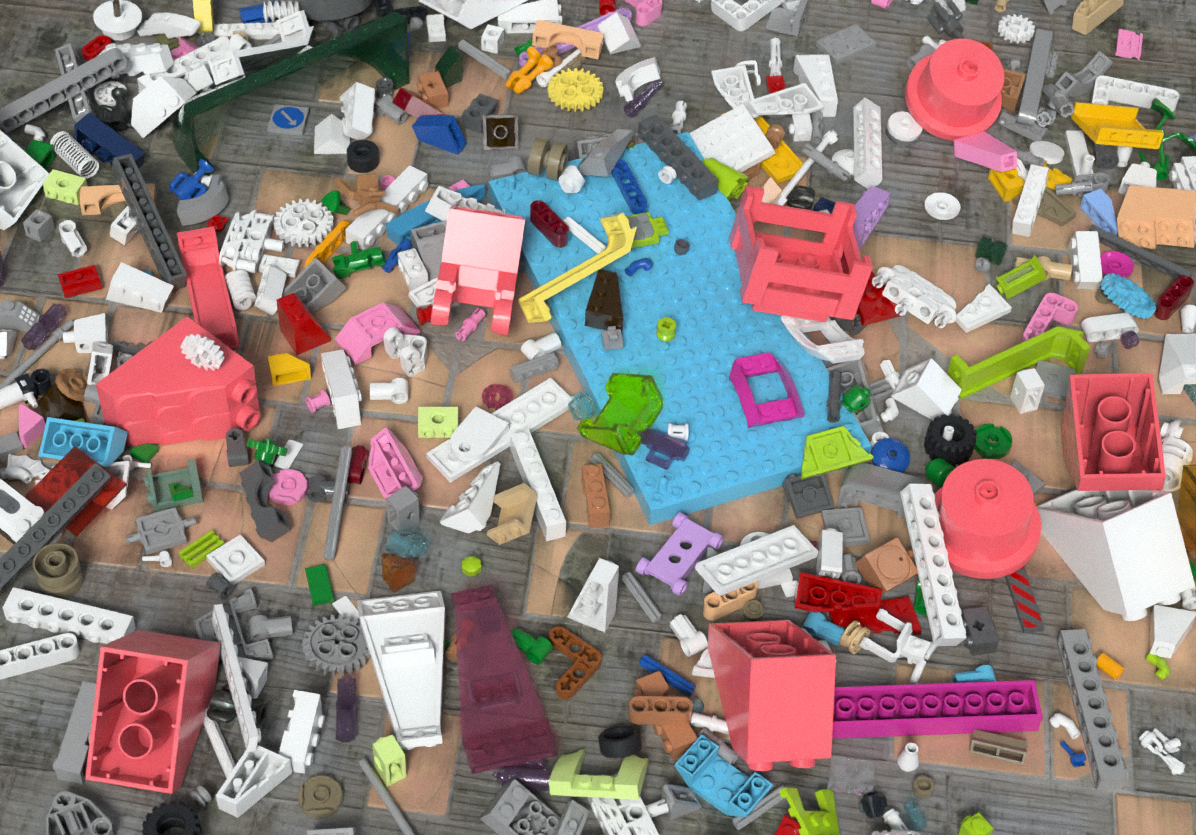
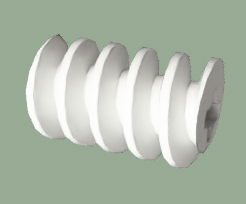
[263,1,299,22]
[225,270,256,311]

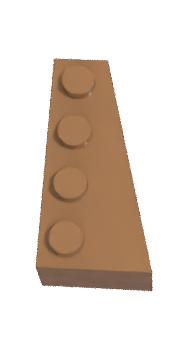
[1001,68,1026,112]

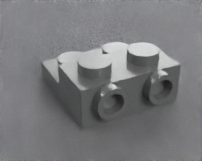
[782,474,835,519]

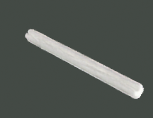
[203,705,236,778]

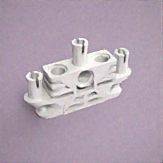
[219,209,284,273]
[872,265,956,328]
[587,773,669,835]

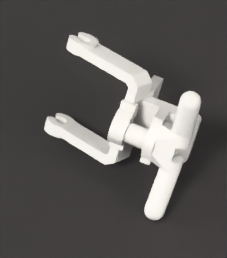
[859,609,938,685]

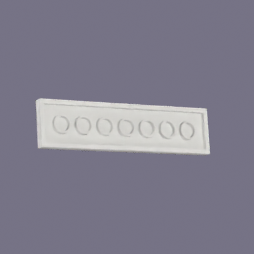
[426,378,575,483]

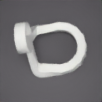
[735,60,761,86]

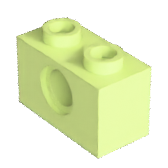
[43,169,87,206]
[418,407,458,438]
[372,734,406,787]

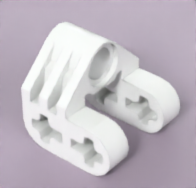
[383,327,428,377]

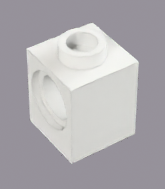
[481,25,504,54]

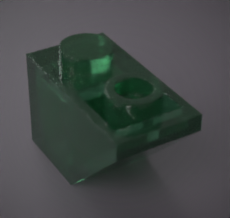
[435,45,463,88]

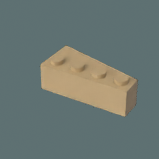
[1072,0,1124,35]

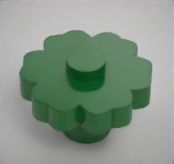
[246,438,288,466]

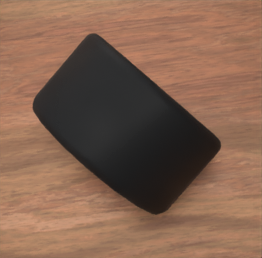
[347,139,379,173]

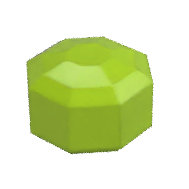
[462,556,481,577]

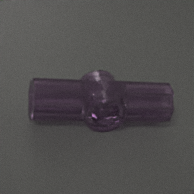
[21,303,67,350]
[336,676,357,743]

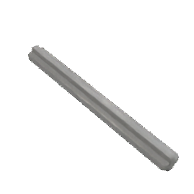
[323,446,352,561]

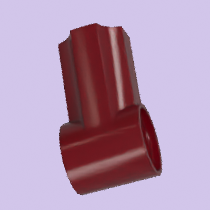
[347,445,369,485]

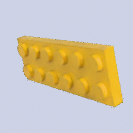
[721,111,803,185]

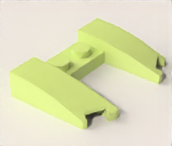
[549,749,648,800]

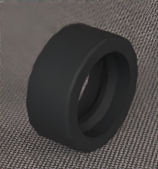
[598,726,642,758]

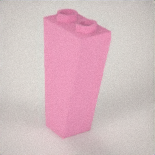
[953,131,1017,172]

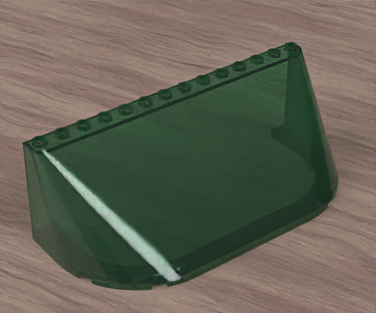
[171,12,410,176]

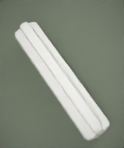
[563,217,606,254]

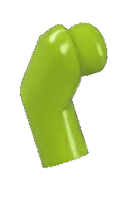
[1145,653,1170,680]

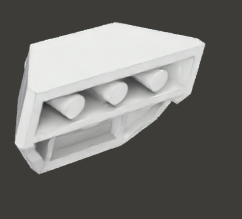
[131,76,196,138]

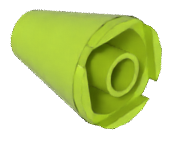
[702,157,750,204]

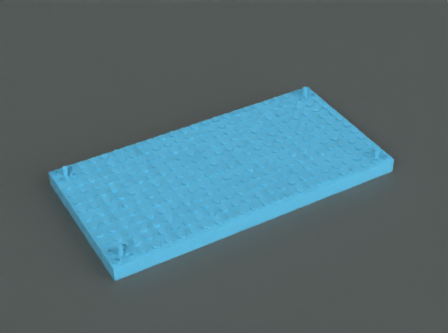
[488,132,872,525]

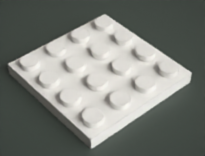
[689,104,775,172]

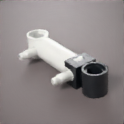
[0,369,53,410]

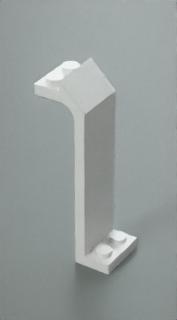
[208,10,314,85]

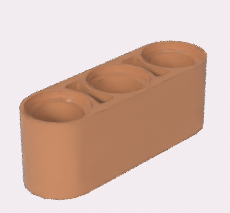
[628,696,693,725]

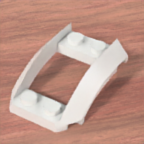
[781,316,865,364]

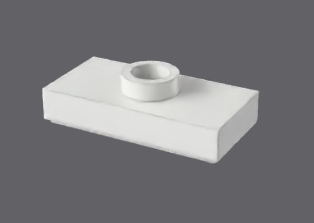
[259,254,300,278]

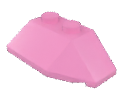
[368,427,423,499]

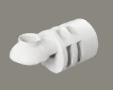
[1160,420,1193,492]

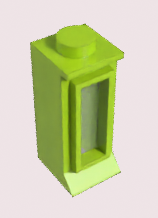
[995,255,1047,300]

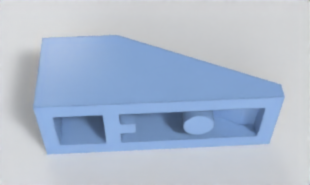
[1080,188,1118,235]

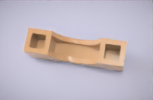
[532,20,604,59]
[80,183,157,215]

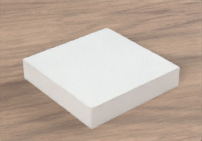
[206,535,265,585]

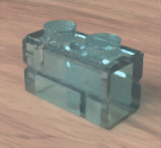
[385,529,427,558]

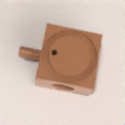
[855,537,918,595]

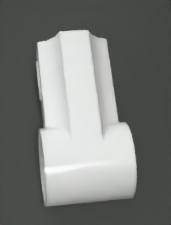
[59,220,87,258]
[521,333,561,361]
[370,378,409,404]
[670,614,708,657]

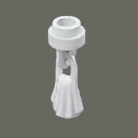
[1139,730,1185,775]

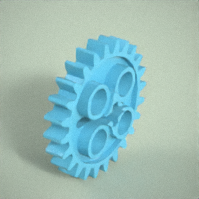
[1100,273,1157,319]

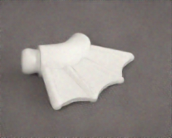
[0,454,51,484]

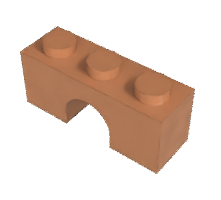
[581,464,610,528]

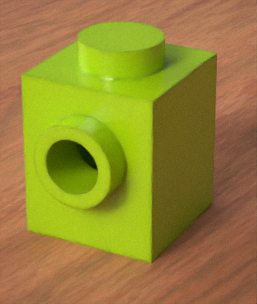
[958,812,994,835]

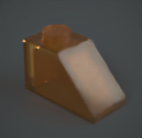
[381,553,416,593]

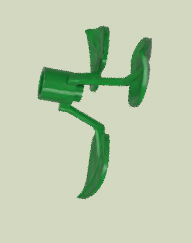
[1150,98,1196,153]

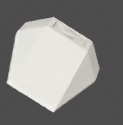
[1158,334,1196,395]

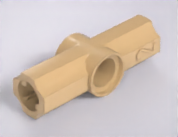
[1014,256,1072,281]

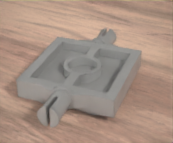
[125,507,196,555]

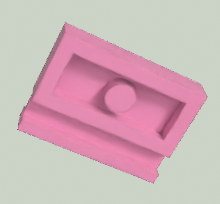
[1115,29,1143,60]

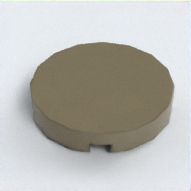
[298,775,343,818]

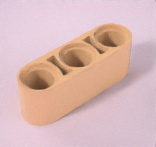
[703,582,758,621]

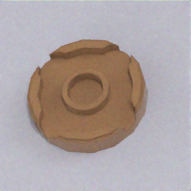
[55,368,89,401]

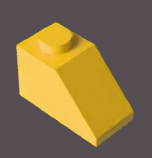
[267,353,311,386]

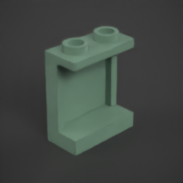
[144,459,203,511]

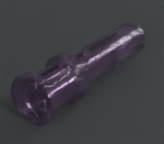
[624,79,662,118]

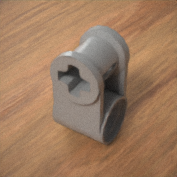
[1073,172,1110,198]

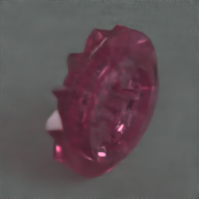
[482,384,513,410]

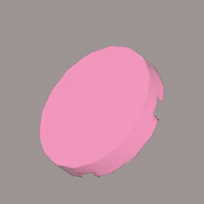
[269,469,308,505]

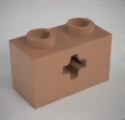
[416,71,449,109]

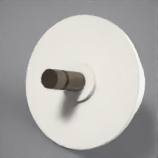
[93,0,142,41]

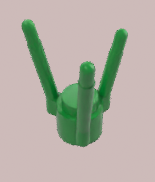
[1138,143,1169,181]

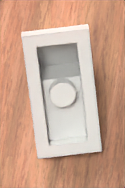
[426,14,446,42]

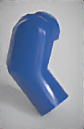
[625,258,653,277]

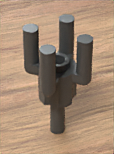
[927,0,965,39]

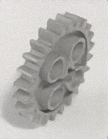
[302,614,370,677]

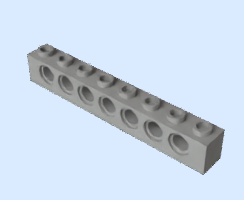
[1057,629,1128,790]

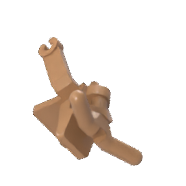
[334,173,399,217]

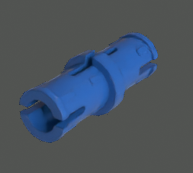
[381,239,412,273]

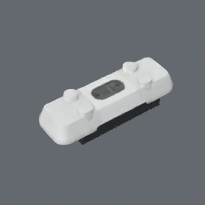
[0,479,63,544]

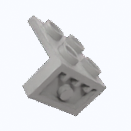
[766,0,807,37]

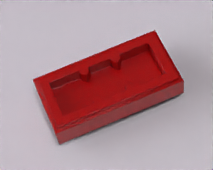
[766,75,786,94]

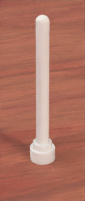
[536,49,581,87]

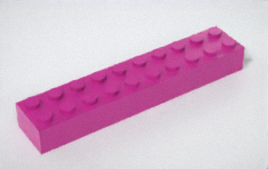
[832,680,1043,739]

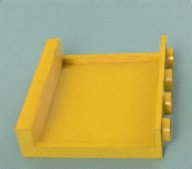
[1071,102,1164,149]

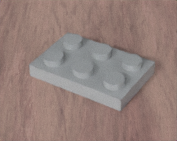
[816,24,876,65]

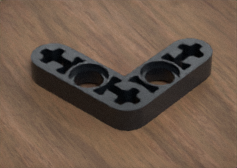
[373,0,427,27]

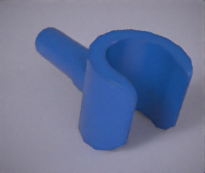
[1060,741,1087,767]

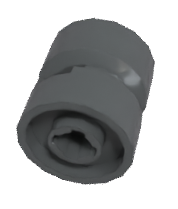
[1094,143,1119,170]

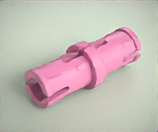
[455,308,486,341]

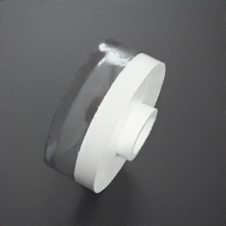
[885,111,922,147]

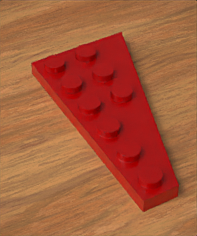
[840,252,904,326]

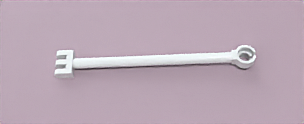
[772,129,838,206]

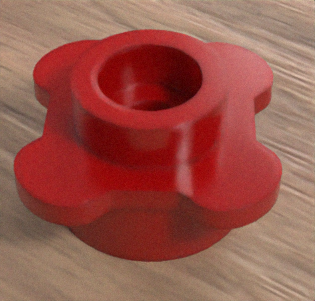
[206,215,228,232]

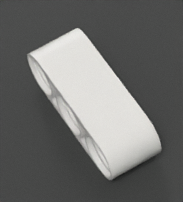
[255,264,287,315]
[1081,313,1139,342]

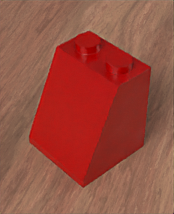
[276,293,331,355]

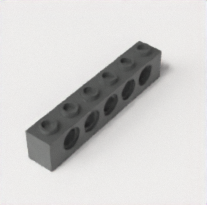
[637,114,718,201]

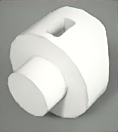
[559,166,585,193]

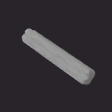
[590,453,634,497]
[622,572,662,623]
[732,785,785,830]

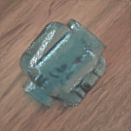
[568,392,596,423]

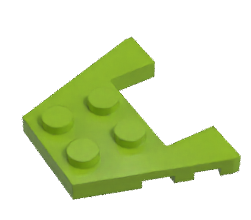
[779,788,840,835]

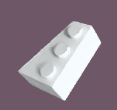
[340,82,376,140]

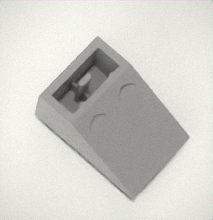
[411,221,447,282]
[480,779,561,835]

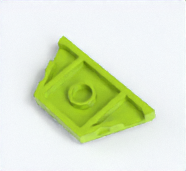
[800,426,874,480]

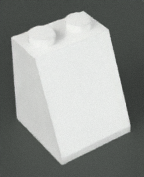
[891,358,962,421]

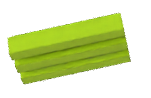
[178,530,225,569]

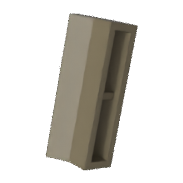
[969,729,1028,765]

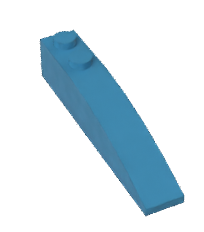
[386,184,485,246]

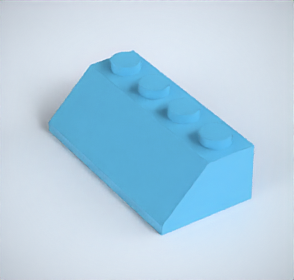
[38,417,128,467]

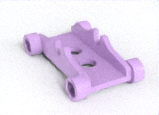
[635,512,724,596]

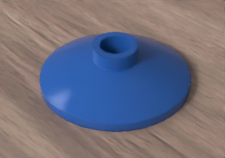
[871,438,910,473]

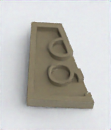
[1012,187,1076,226]

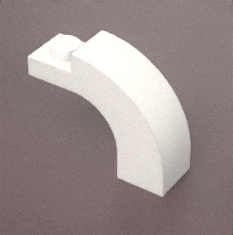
[615,57,660,102]

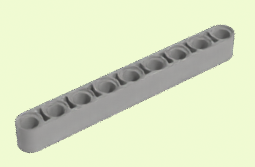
[1017,28,1053,126]
[0,48,127,134]

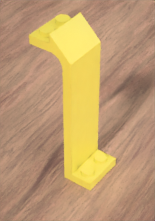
[517,213,637,323]

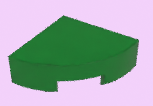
[130,444,159,463]
[168,483,193,502]

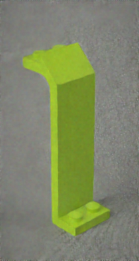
[947,326,1091,400]

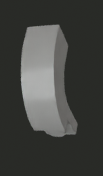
[1055,51,1113,97]
[177,174,229,226]

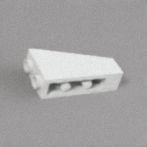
[498,0,562,33]

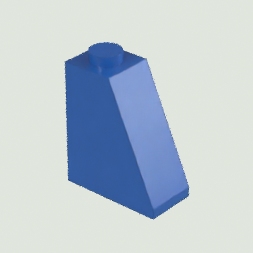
[412,115,467,154]

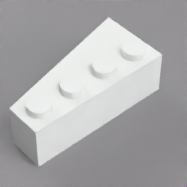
[98,43,174,78]
[793,54,838,117]
[321,349,362,429]
[567,558,619,632]

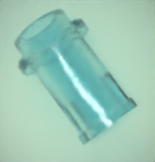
[903,801,927,831]

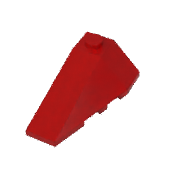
[793,572,882,613]

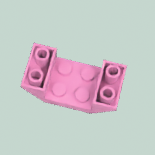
[335,302,420,365]

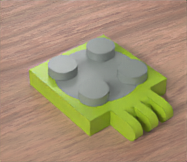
[626,212,669,248]

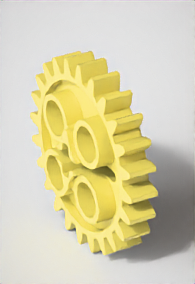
[548,68,604,112]

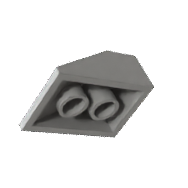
[282,257,347,313]

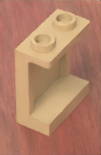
[487,483,537,545]

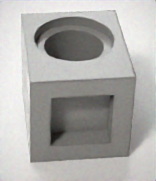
[23,209,55,242]

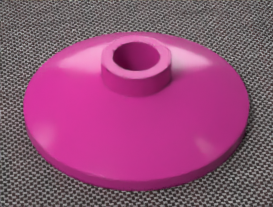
[1100,251,1134,278]

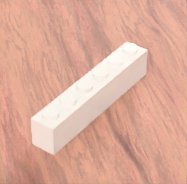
[345,165,428,251]
[510,430,566,542]

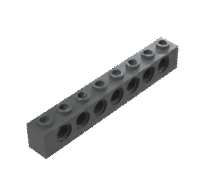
[112,154,187,290]
[0,462,111,594]

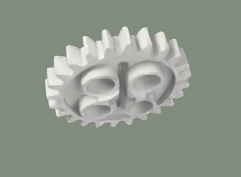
[274,199,334,247]

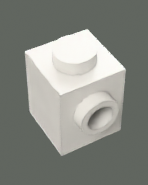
[789,114,812,141]

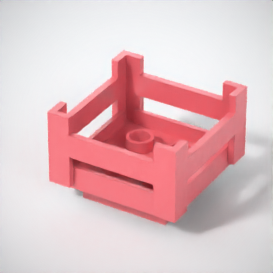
[729,186,873,322]

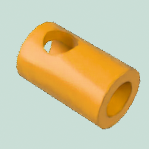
[1097,652,1125,680]

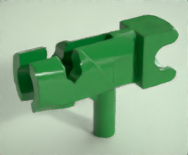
[331,241,386,279]

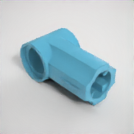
[801,612,846,646]
[952,665,997,683]

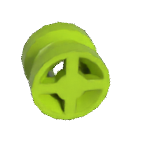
[656,317,676,342]

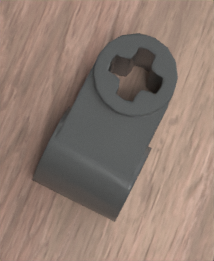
[226,428,249,467]

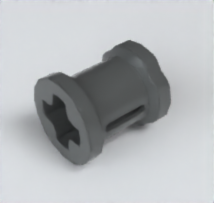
[206,572,234,600]

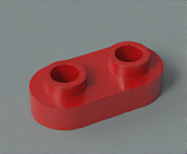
[81,35,112,61]

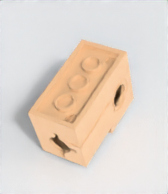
[1117,185,1196,249]

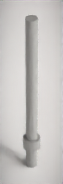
[0,319,74,389]
[359,758,415,835]

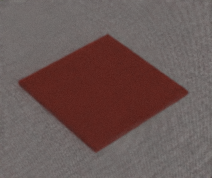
[25,446,127,537]

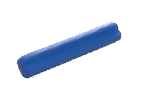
[639,655,696,696]

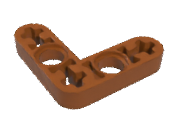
[549,626,602,700]

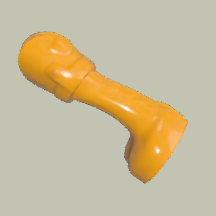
[505,46,554,95]

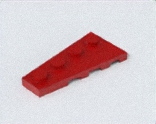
[829,596,922,635]

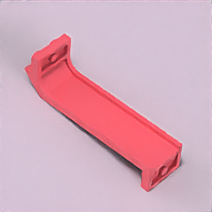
[177,226,240,349]

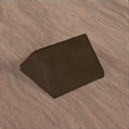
[483,114,519,150]
[39,383,87,425]

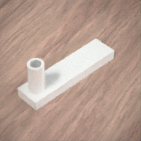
[1064,130,1095,181]

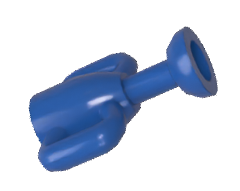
[169,158,215,200]

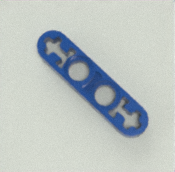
[611,160,647,214]

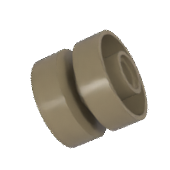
[527,137,568,181]
[33,543,83,599]

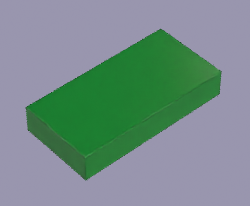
[305,564,334,606]

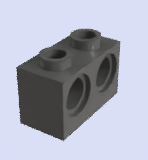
[462,94,498,134]

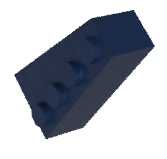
[73,113,145,168]

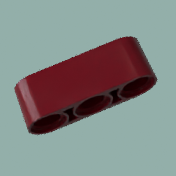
[530,200,568,248]
[1154,275,1194,320]

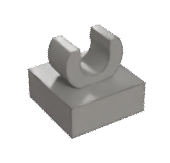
[601,326,623,350]

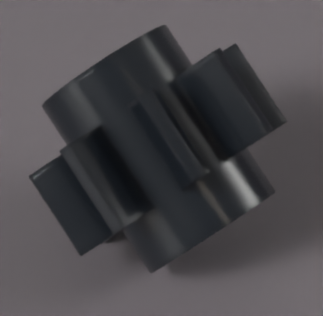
[858,791,888,818]

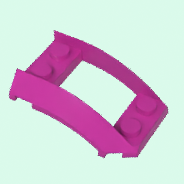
[729,352,805,428]

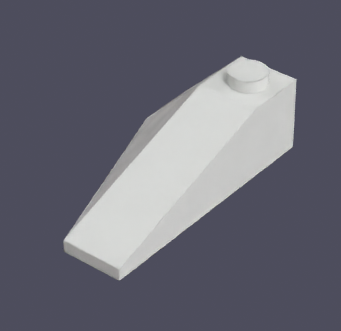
[748,83,824,115]
[440,461,500,533]

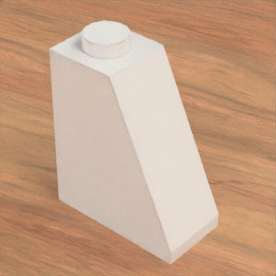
[815,528,843,580]
[1149,604,1196,659]

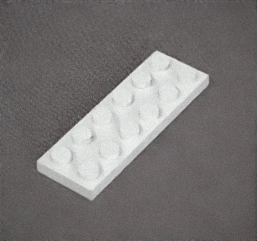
[695,525,819,596]

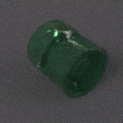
[975,235,1008,266]

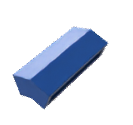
[238,1,281,23]

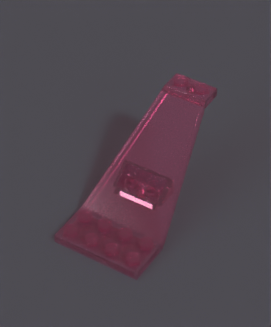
[450,585,558,774]

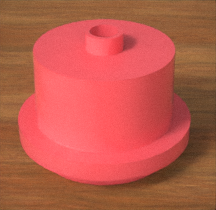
[905,39,1004,141]
[935,459,1041,579]

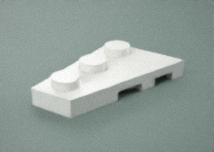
[955,284,1012,333]

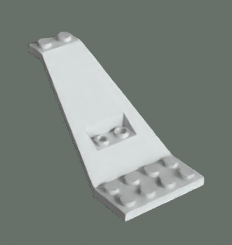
[357,591,445,750]

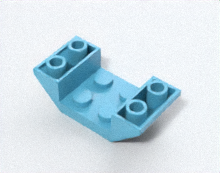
[675,734,773,817]

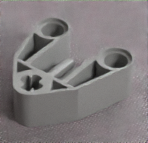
[46,791,115,835]

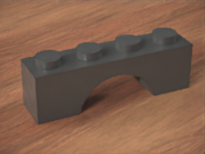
[240,460,291,542]

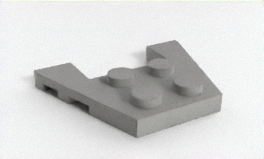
[194,589,273,660]

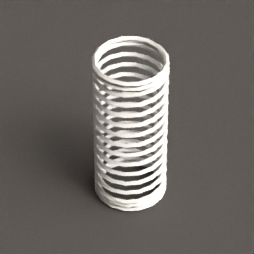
[50,131,99,179]

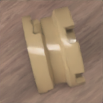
[839,620,870,654]

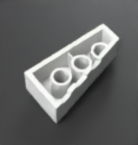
[425,186,506,222]

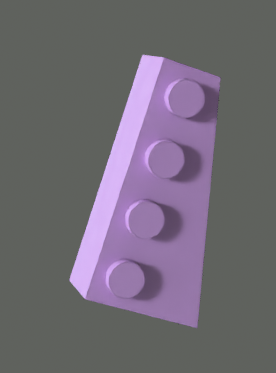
[853,185,891,251]

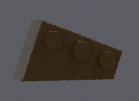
[585,269,623,333]

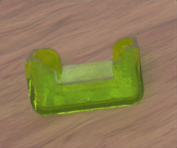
[577,373,663,456]

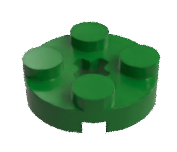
[974,423,1013,459]

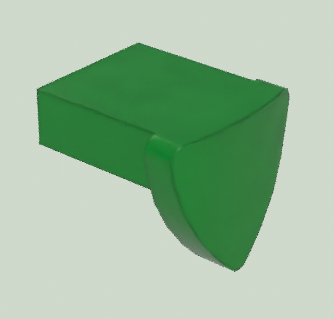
[321,190,350,215]

